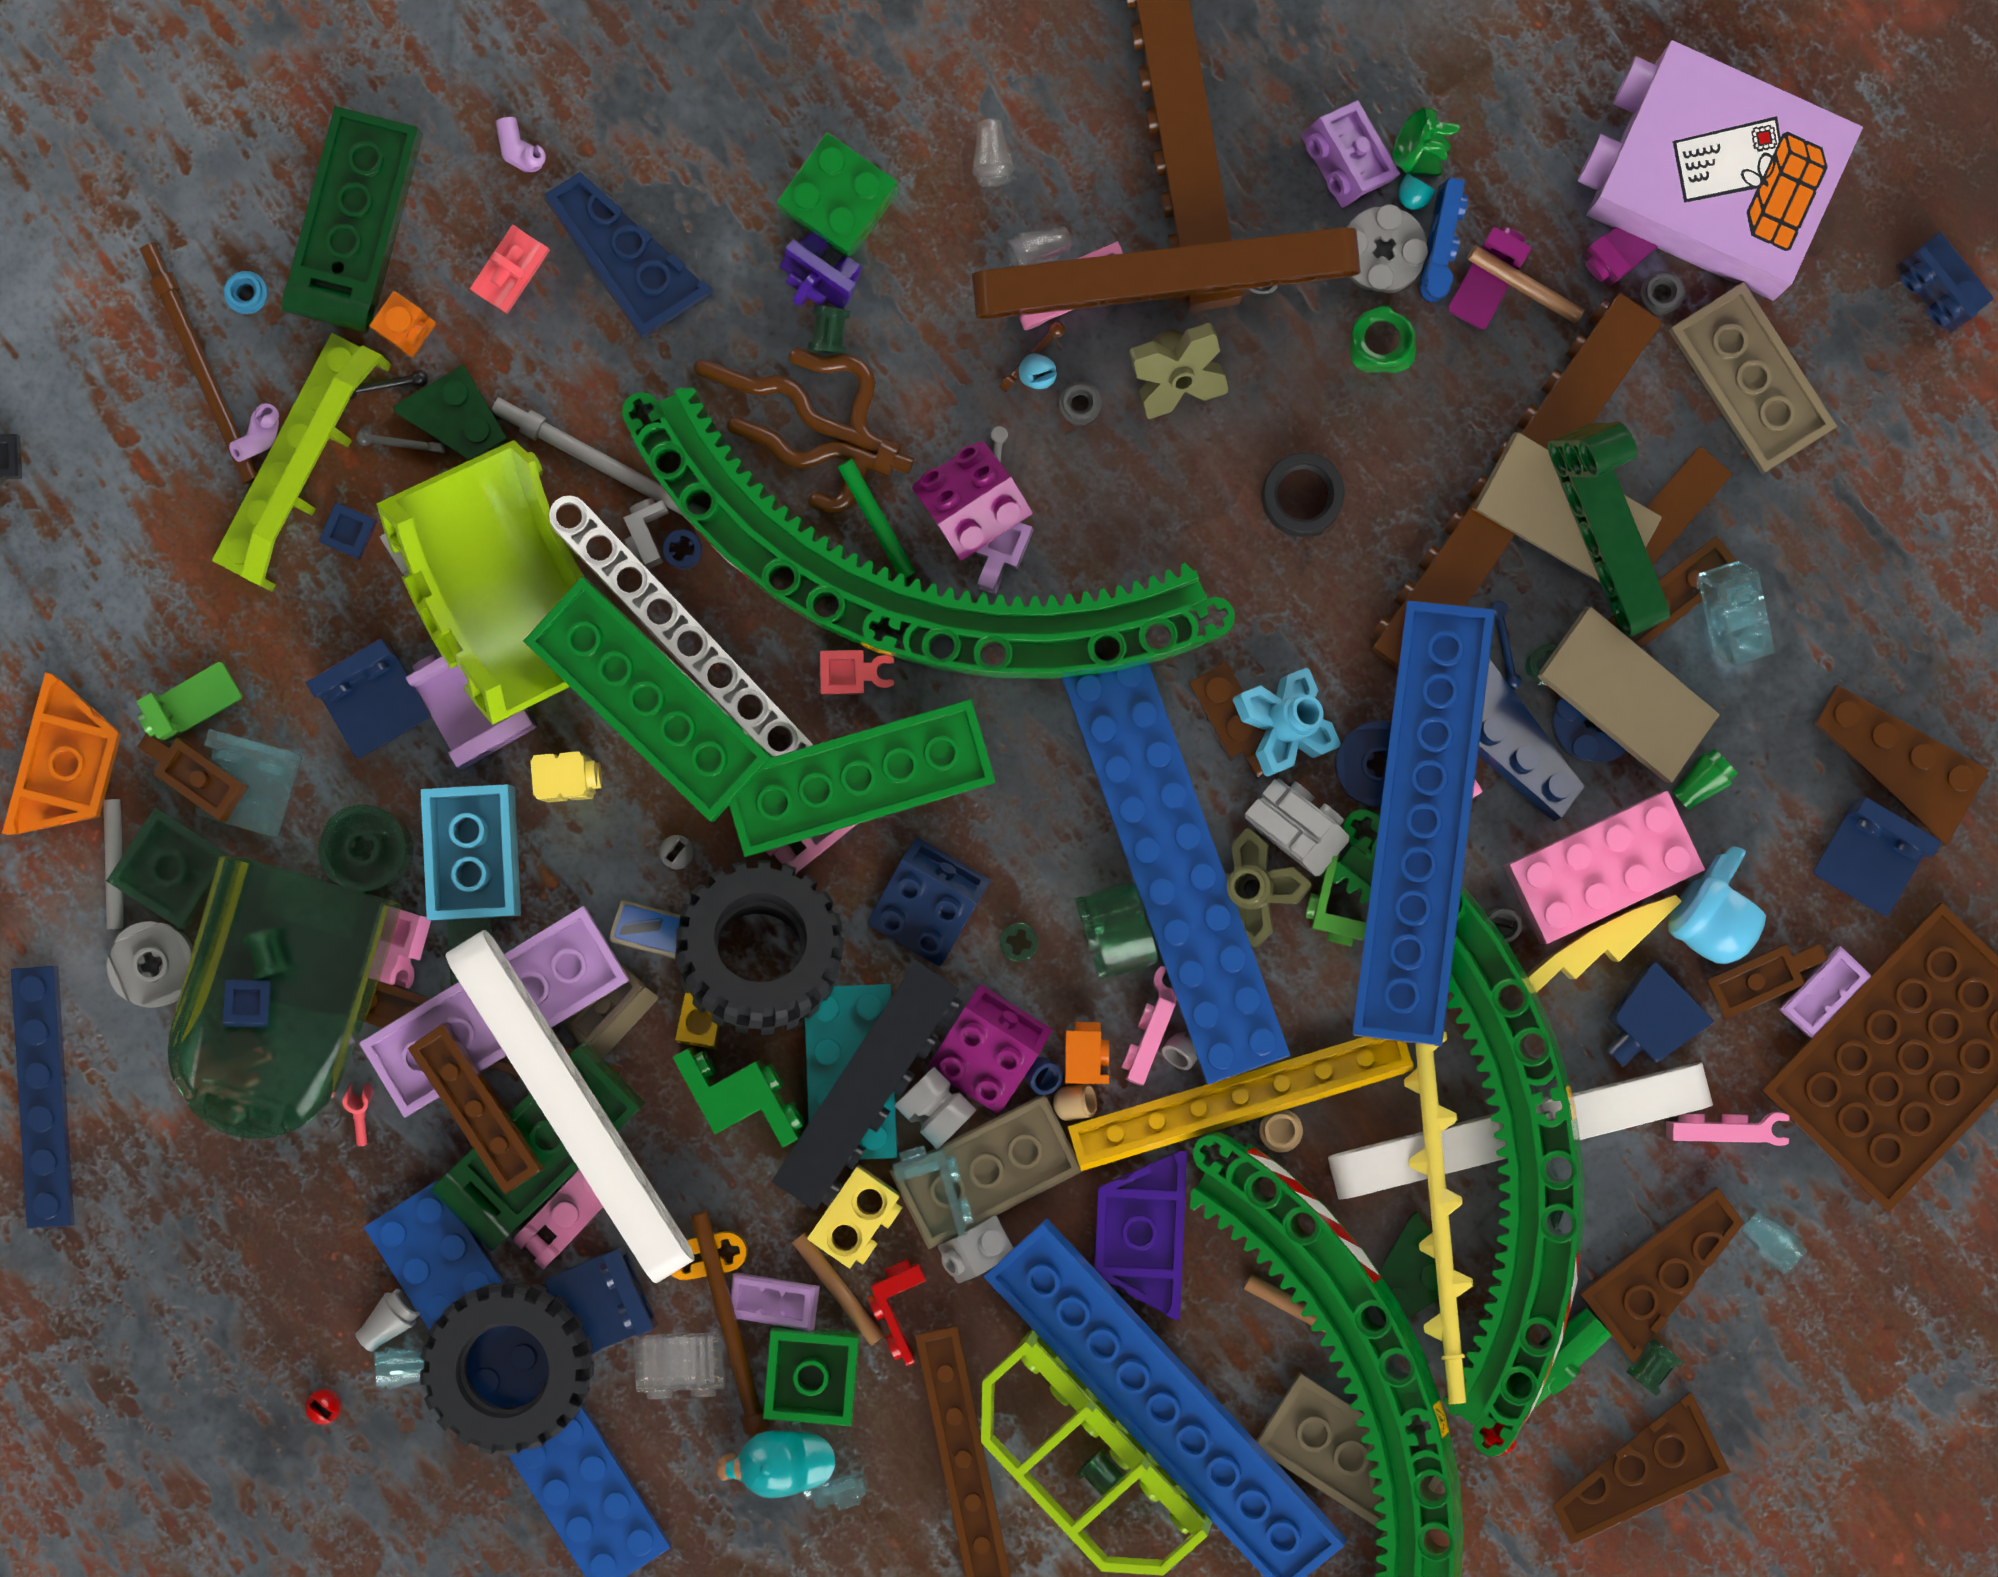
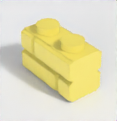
[530,751,602,803]

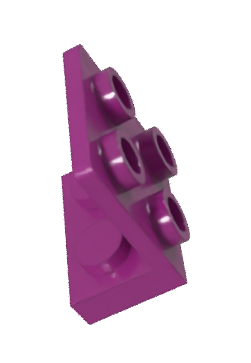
[928,983,1053,1114]

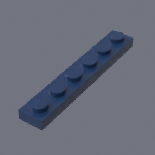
[11,966,74,1229]

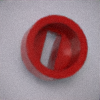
[305,1389,342,1425]

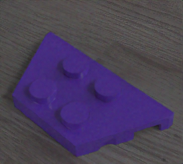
[1094,1150,1187,1320]

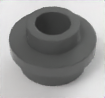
[1640,271,1684,315]
[1059,382,1102,425]

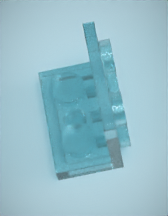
[195,729,303,837]

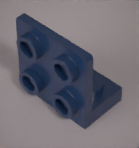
[1896,232,1994,333]
[306,639,431,759]
[1812,797,1942,916]
[868,837,991,966]
[545,1245,658,1355]

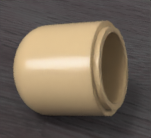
[1053,1084,1097,1121]

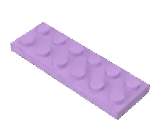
[359,906,630,1118]

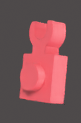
[820,650,895,695]

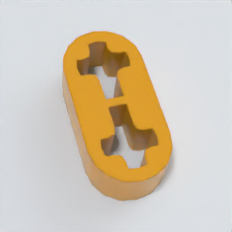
[671,1231,748,1280]

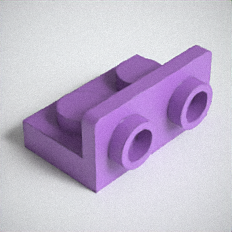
[1301,100,1400,208]

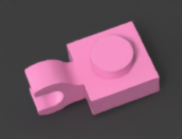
[378,909,431,988]

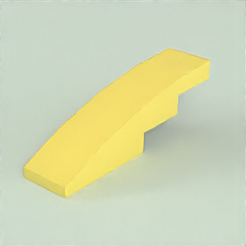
[1518,895,1682,993]

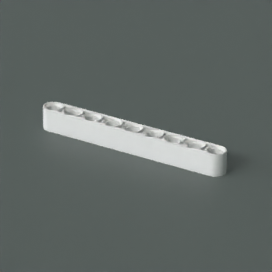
[549,495,813,757]
[446,930,694,1283]
[1328,1062,1713,1200]

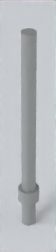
[491,397,708,516]

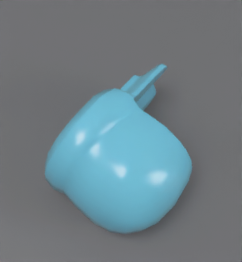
[1668,847,1766,964]

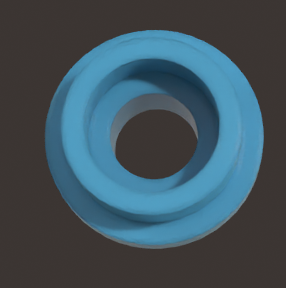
[224,271,268,314]

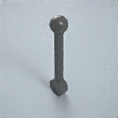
[356,429,446,454]

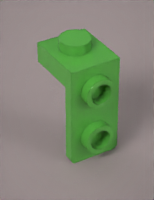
[136,662,243,741]
[1305,854,1366,947]

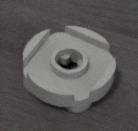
[1347,204,1428,293]
[106,921,197,1008]

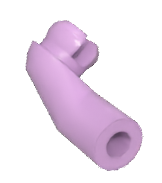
[496,117,546,172]
[229,403,279,462]

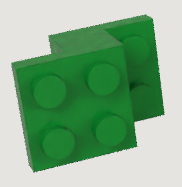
[672,1047,805,1148]

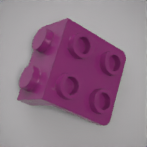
[912,441,1033,561]

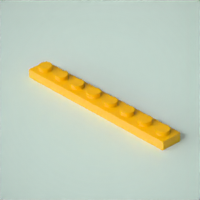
[1068,1037,1414,1171]

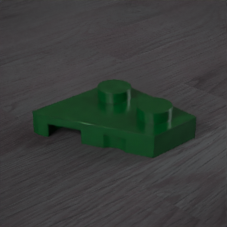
[392,365,509,460]
[1375,1211,1455,1324]

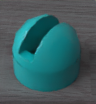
[1398,174,1436,210]

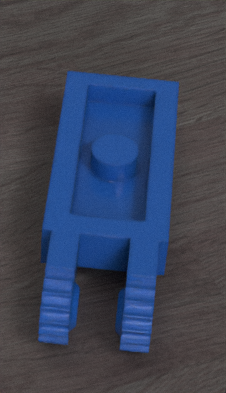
[1418,178,1468,303]

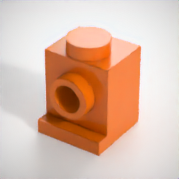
[369,291,437,358]
[1065,1022,1109,1084]

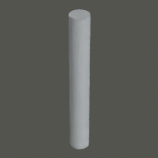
[103,799,124,929]

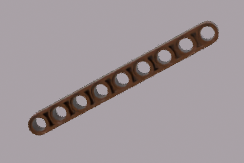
[972,228,1361,319]

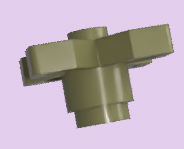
[1129,323,1228,419]
[1225,828,1313,948]

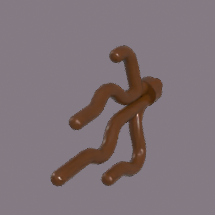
[694,348,915,514]

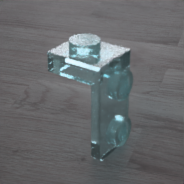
[892,1145,974,1237]
[792,1422,868,1510]

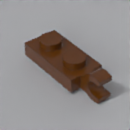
[1189,662,1265,779]
[137,733,249,822]
[1705,943,1828,1020]

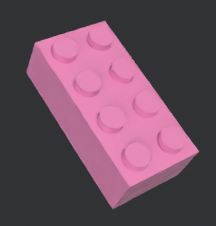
[1503,791,1705,944]

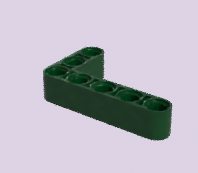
[1548,422,1670,637]

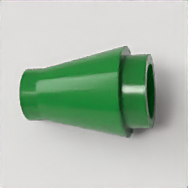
[1672,748,1738,811]

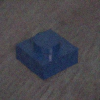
[318,502,378,560]
[223,980,271,1028]

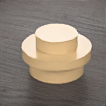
[1259,1109,1303,1152]

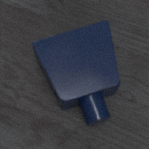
[1604,962,1714,1067]

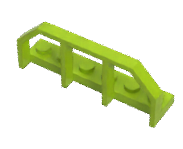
[212,333,392,592]
[981,1329,1212,1576]

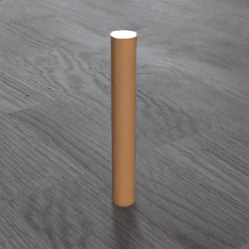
[1467,245,1584,324]
[792,1232,885,1346]
[1243,1274,1326,1333]

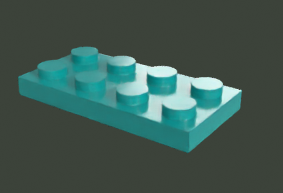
[805,984,897,1159]

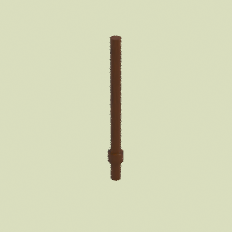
[139,242,258,484]
[690,1210,770,1438]

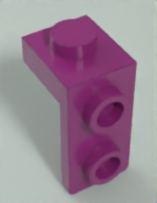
[1448,227,1532,330]
[1582,227,1658,288]

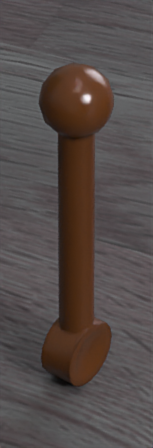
[999,321,1065,393]

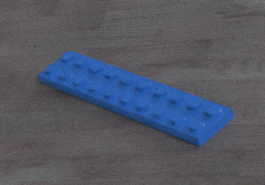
[1353,601,1495,1047]
[1062,657,1290,1085]
[364,1179,672,1577]
[983,1218,1347,1577]

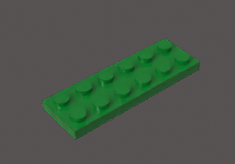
[523,577,773,822]
[729,699,996,857]

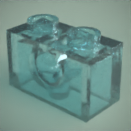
[1697,561,1775,666]

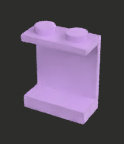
[405,654,538,770]

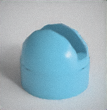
[1019,353,1057,389]

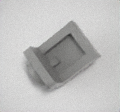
[623,498,669,569]
[938,1216,1013,1283]

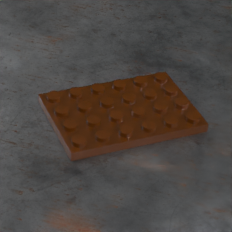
[1760,903,1998,1212]

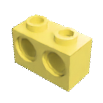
[807,1164,903,1269]

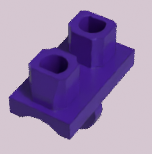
[780,232,861,312]

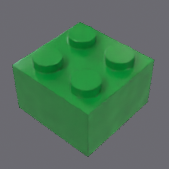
[777,132,899,259]
[763,1326,860,1426]

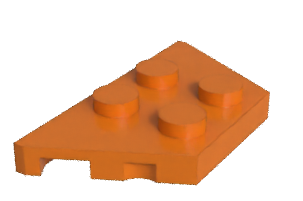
[2,672,122,835]

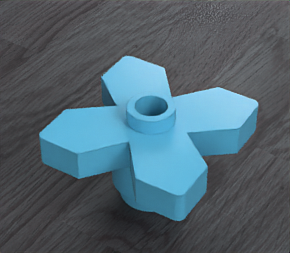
[1233,668,1341,777]

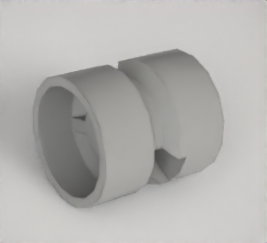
[894,1067,976,1149]

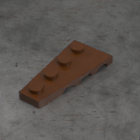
[1814,685,1989,846]
[1578,1187,1745,1364]
[1552,1392,1730,1546]

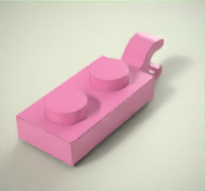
[1121,966,1177,1086]
[1666,1112,1789,1146]

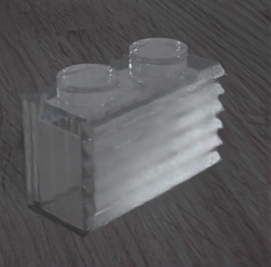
[634,1332,726,1399]

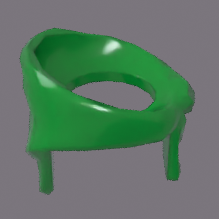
[1392,107,1460,176]
[1349,305,1416,373]

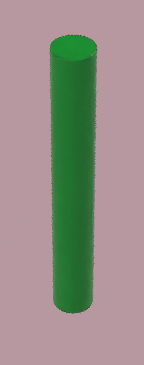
[837,459,916,578]

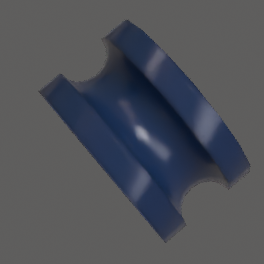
[663,529,703,570]

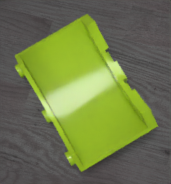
[376,440,584,725]

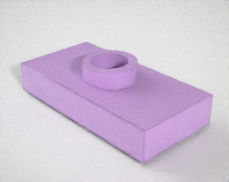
[1778,946,1871,1038]
[730,1273,820,1331]

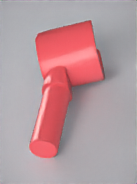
[343,1083,373,1146]

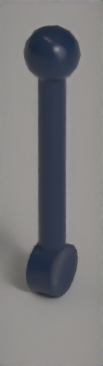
[1490,601,1522,690]

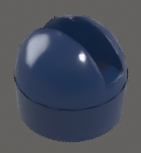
[1025,1057,1063,1095]

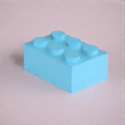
[421,784,521,921]

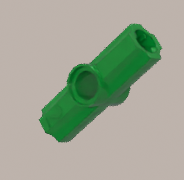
[1511,1307,1612,1410]

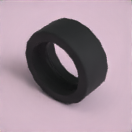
[1261,452,1345,537]

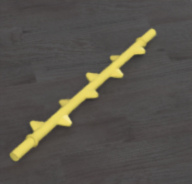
[1404,1031,1473,1404]

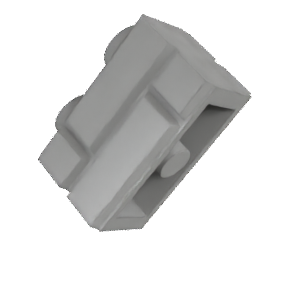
[1245,778,1350,876]

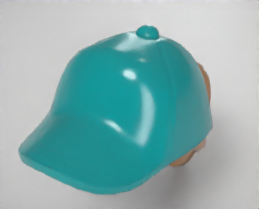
[715,1431,835,1498]

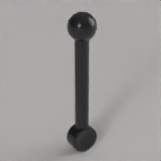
[349,370,428,400]

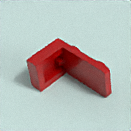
[867,1259,927,1366]

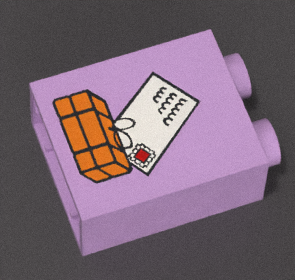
[1578,40,1863,301]

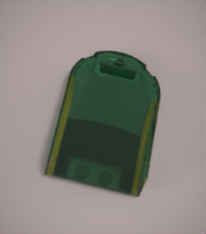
[168,855,402,1139]

